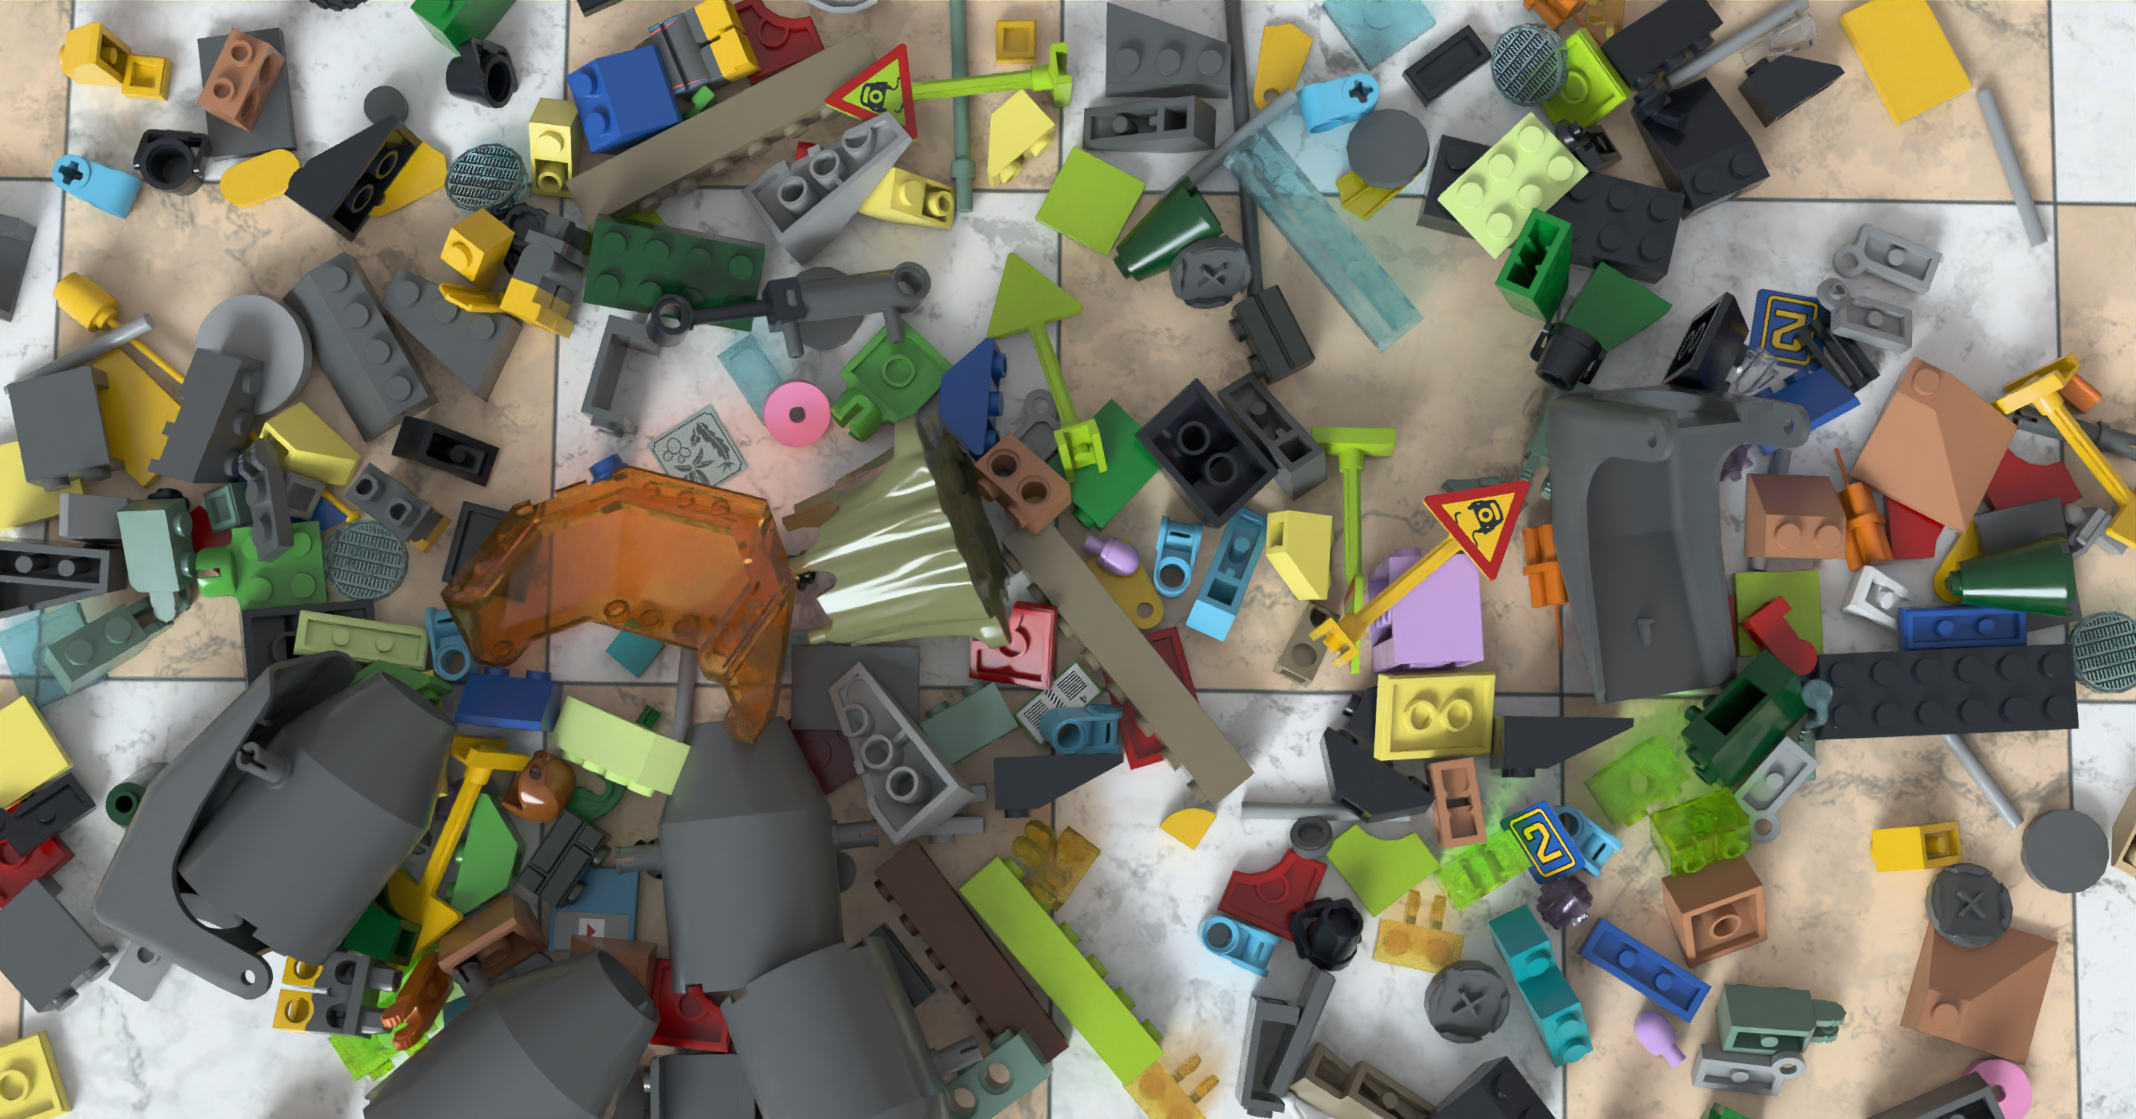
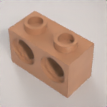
[197,28,285,132]
[974,432,1071,536]
[1424,757,1487,849]

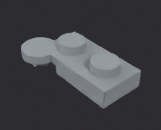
[1817,278,1912,354]

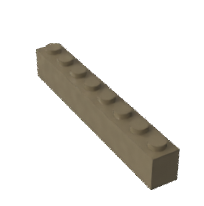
[565,31,877,234]
[1000,522,1255,806]

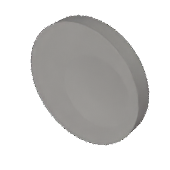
[194,294,313,416]

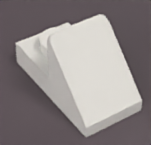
[1840,565,1918,633]

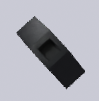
[1319,727,1436,824]

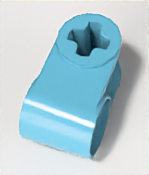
[1297,73,1380,134]
[52,154,143,219]
[1152,515,1203,599]
[425,600,482,684]
[1038,704,1123,755]
[1551,805,1624,880]
[1197,914,1283,978]

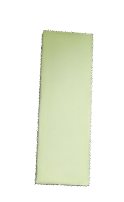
[293,610,429,672]

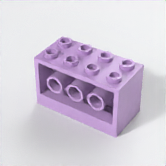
[1367,548,1484,673]

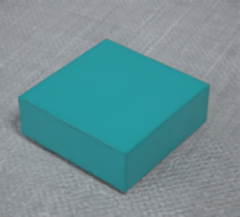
[605,619,666,678]

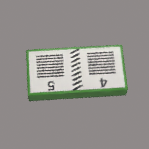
[1013,660,1104,747]

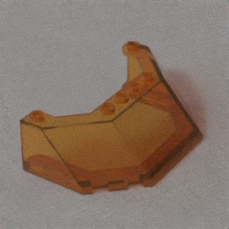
[440,465,797,745]

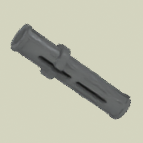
[2012,405,2136,461]

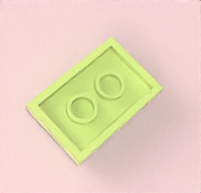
[1437,111,1589,260]

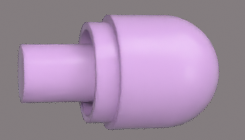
[1082,533,1140,577]
[1634,1011,1686,1068]

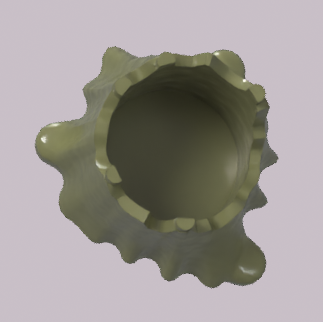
[782,413,1012,649]

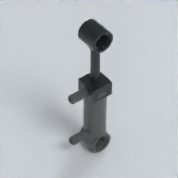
[646,262,931,359]

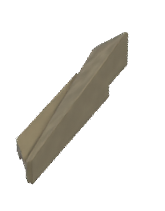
[1288,1042,1436,1119]

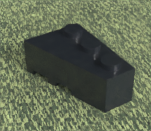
[1600,0,1723,93]

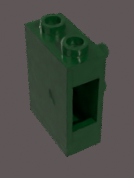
[1681,649,1809,792]

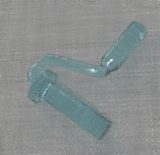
[1798,676,1833,781]

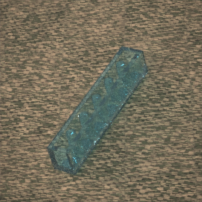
[1223,124,1424,353]

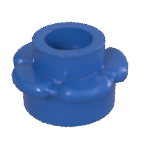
[588,453,628,489]

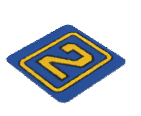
[1748,289,1828,372]
[1500,801,1586,885]

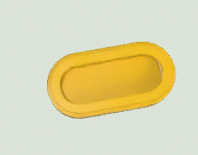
[220,149,303,208]

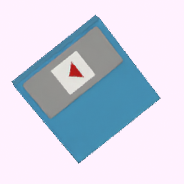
[548,867,640,952]

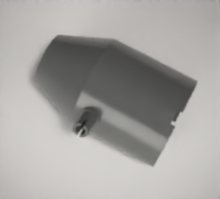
[177,669,457,966]
[615,716,879,993]
[720,936,984,1119]
[363,948,661,1119]

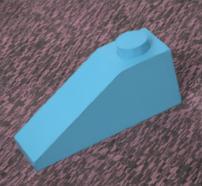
[1185,507,1267,642]

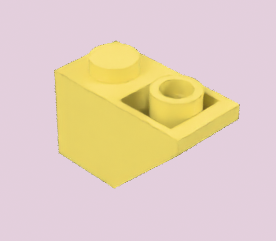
[987,89,1055,188]
[529,97,583,199]
[858,167,956,230]
[259,401,362,486]
[1265,510,1334,601]

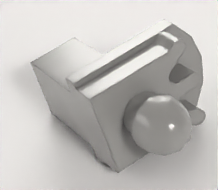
[2062,503,2128,558]

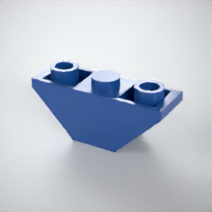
[938,338,1007,462]

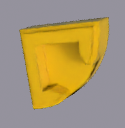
[1159,808,1217,850]

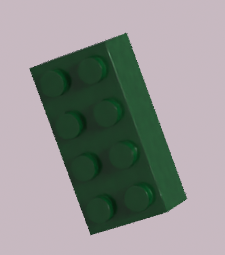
[583,213,765,332]

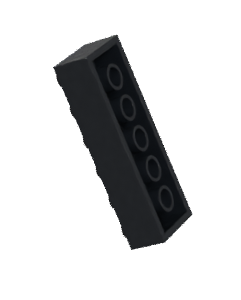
[1416,134,1686,284]
[1805,644,2079,741]

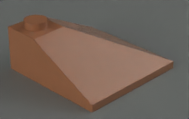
[1847,356,2018,534]
[1900,921,2059,1065]

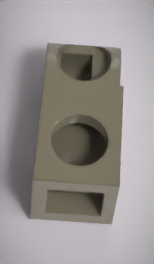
[1273,601,1341,688]

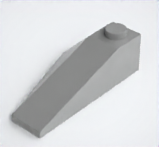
[741,111,913,266]
[828,661,976,845]

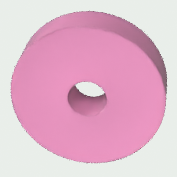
[762,379,831,447]
[1960,1057,2032,1119]

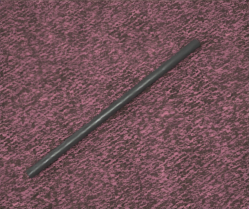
[1224,0,1263,297]

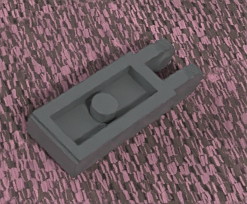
[237,437,294,562]

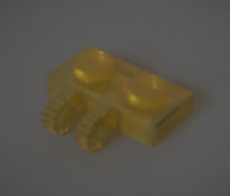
[1011,819,1101,912]
[1372,890,1465,974]
[1122,1054,1219,1119]

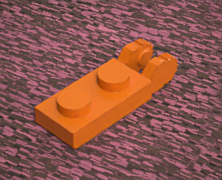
[380,951,455,1051]

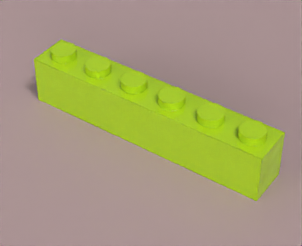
[959,853,1165,1087]

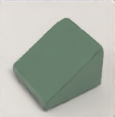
[203,482,253,534]

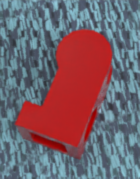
[1738,595,1817,676]

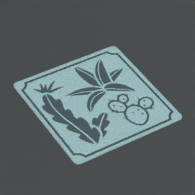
[647,407,747,506]

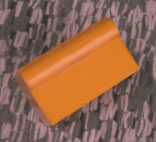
[2057,373,2103,414]

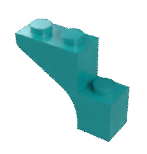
[1488,904,1593,1069]

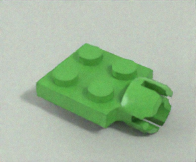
[830,318,953,442]
[196,520,329,611]

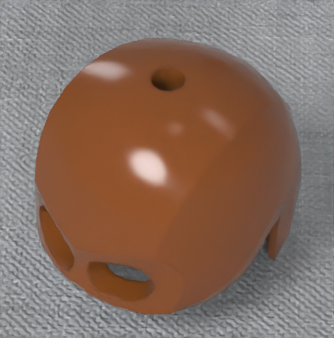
[500,750,577,823]

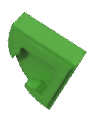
[682,85,719,121]

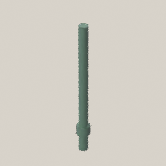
[949,0,976,213]

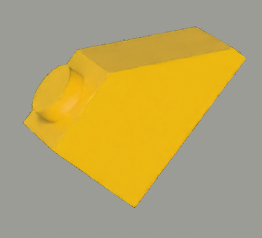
[59,22,131,87]
[440,208,515,292]
[1870,821,1963,872]

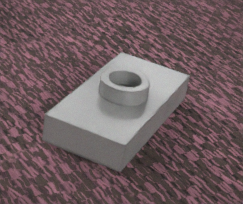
[919,816,985,844]
[108,941,172,1001]

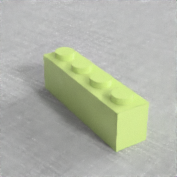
[548,695,691,797]

